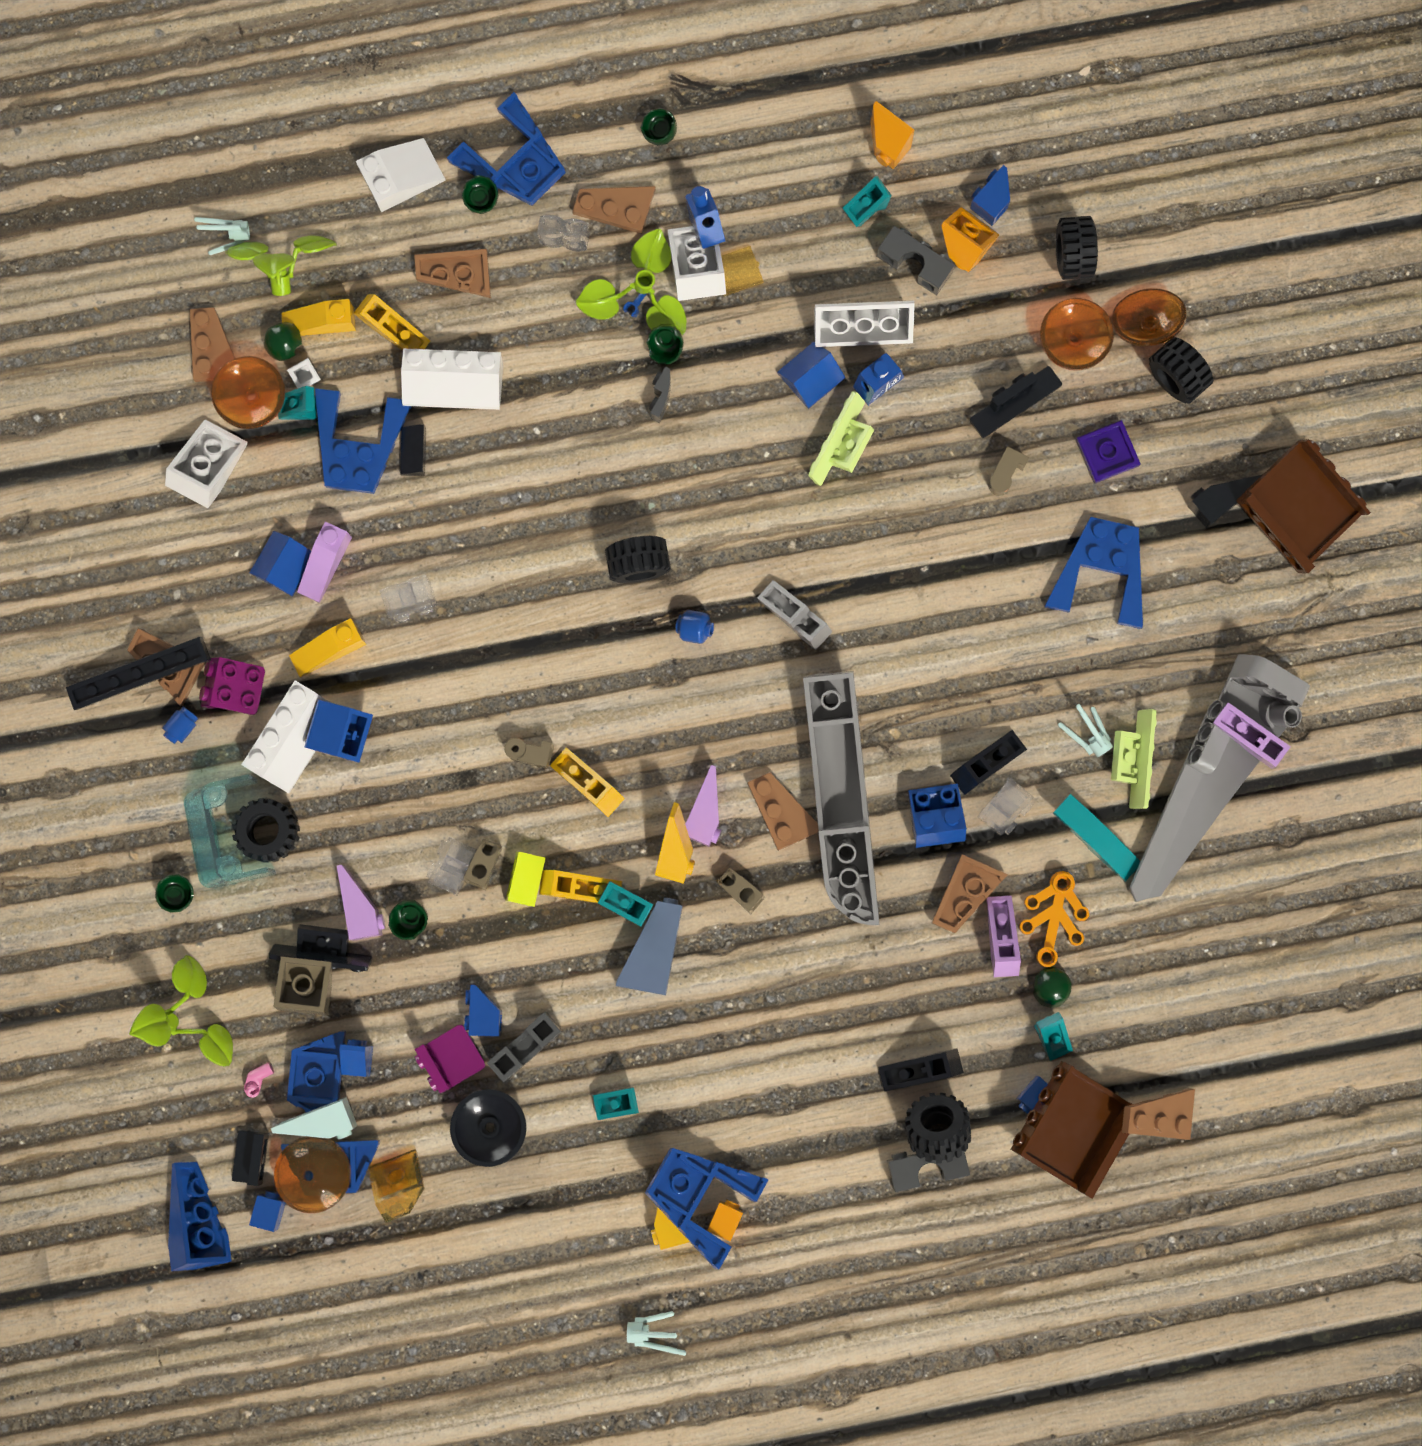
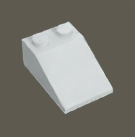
[356,138,446,212]
[668,224,726,301]
[165,420,247,508]

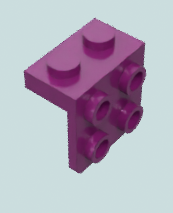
[199,657,265,715]
[414,1025,485,1093]

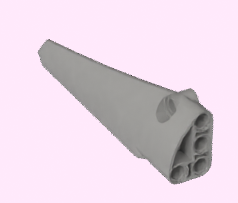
[1129,654,1310,902]

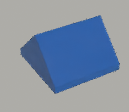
[777,342,845,409]
[249,531,311,597]

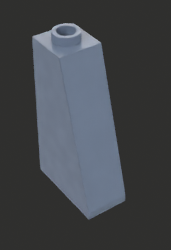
[616,898,683,995]

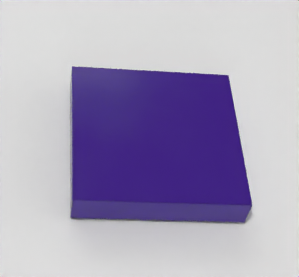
[1076,420,1141,484]

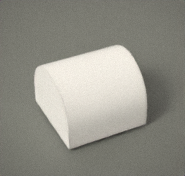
[287,358,321,388]

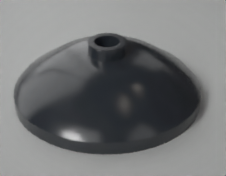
[450,1089,527,1167]

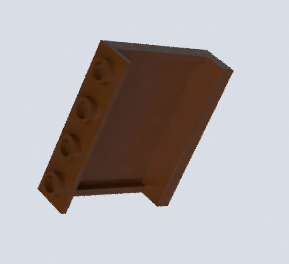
[1236,439,1371,573]
[1010,1061,1132,1199]

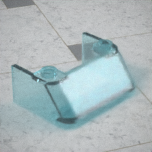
[184,774,276,888]

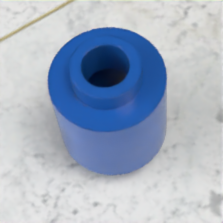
[162,707,199,744]

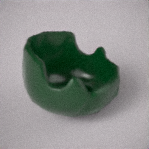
[640,108,677,146]
[462,175,499,214]
[264,322,302,361]
[647,324,684,364]
[155,874,194,913]
[388,900,428,940]
[1033,967,1072,1008]

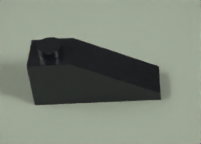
[1188,474,1263,528]
[950,730,1027,795]
[878,1048,964,1092]

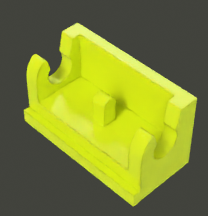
[505,852,545,907]

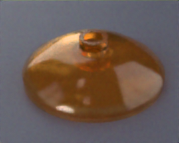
[1112,289,1187,346]
[1040,298,1114,371]
[211,356,285,429]
[274,1136,351,1213]

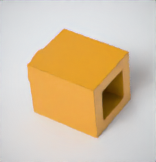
[707,1199,743,1242]

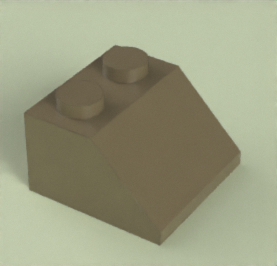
[273,957,332,1016]

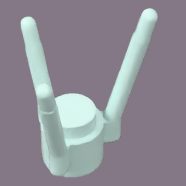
[194,217,250,255]
[1058,704,1114,758]
[627,1311,686,1356]

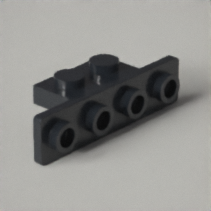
[970,366,1062,438]
[268,924,372,972]

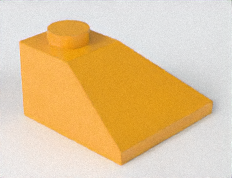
[871,101,915,169]
[941,207,999,272]

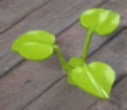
[576,229,687,335]
[225,235,337,296]
[129,955,233,1067]

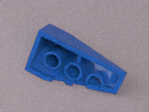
[168,1162,232,1271]

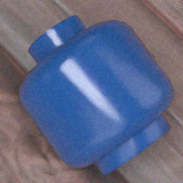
[676,610,714,644]

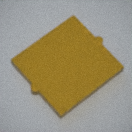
[721,246,764,297]

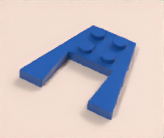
[447,92,566,206]
[315,388,412,494]
[1045,517,1143,629]
[645,1148,768,1270]

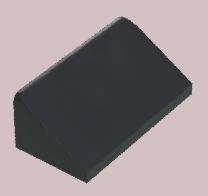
[400,424,426,476]

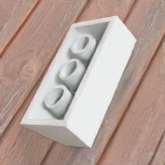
[814,301,915,347]
[401,348,503,410]
[241,681,331,793]

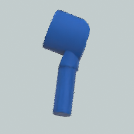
[623,294,646,318]

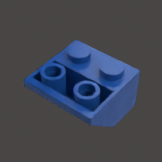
[304,700,373,763]
[908,784,967,848]

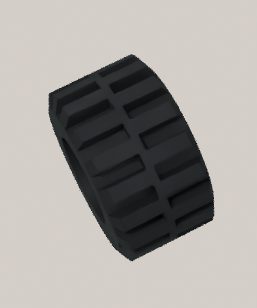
[1056,216,1098,280]
[1149,337,1214,404]
[605,536,671,583]
[232,798,300,863]
[905,1092,971,1164]

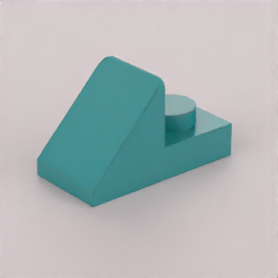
[843,176,892,227]
[278,386,317,420]
[598,881,653,927]
[1034,1012,1073,1061]
[593,1087,639,1120]

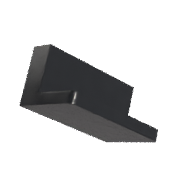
[232,1130,269,1186]

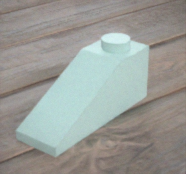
[271,1097,357,1140]

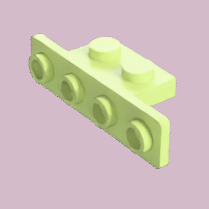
[808,391,874,486]
[1111,709,1157,809]

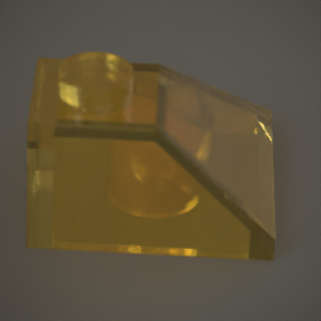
[369,1149,425,1223]

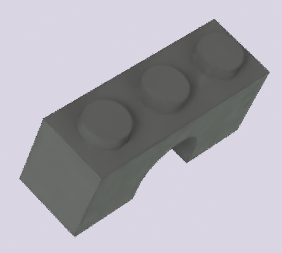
[877,226,955,296]
[487,1012,563,1082]
[887,1151,970,1192]

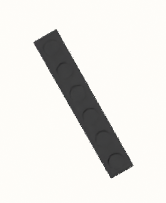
[66,637,211,710]

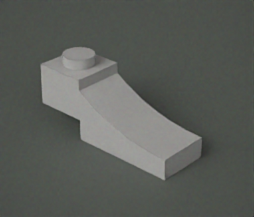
[757,580,832,650]

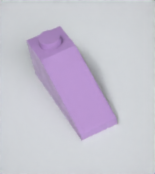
[297,522,352,603]
[1213,702,1291,769]
[685,765,722,847]
[337,865,385,941]
[986,896,1021,977]

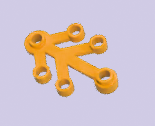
[1019,871,1089,967]

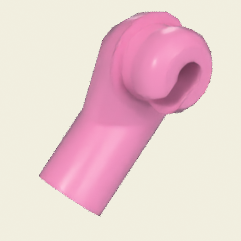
[244,1062,274,1098]

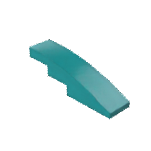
[1053,794,1141,882]

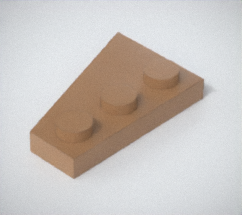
[573,186,656,234]
[414,249,491,298]
[190,307,244,382]
[127,628,205,706]
[747,773,819,851]
[932,854,1008,934]
[1122,1088,1195,1140]

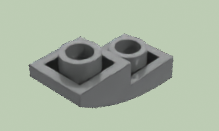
[649,367,671,424]

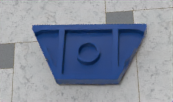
[287,1030,346,1112]
[281,1140,380,1195]

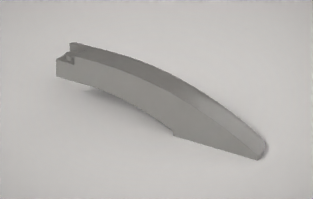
[803,671,880,925]

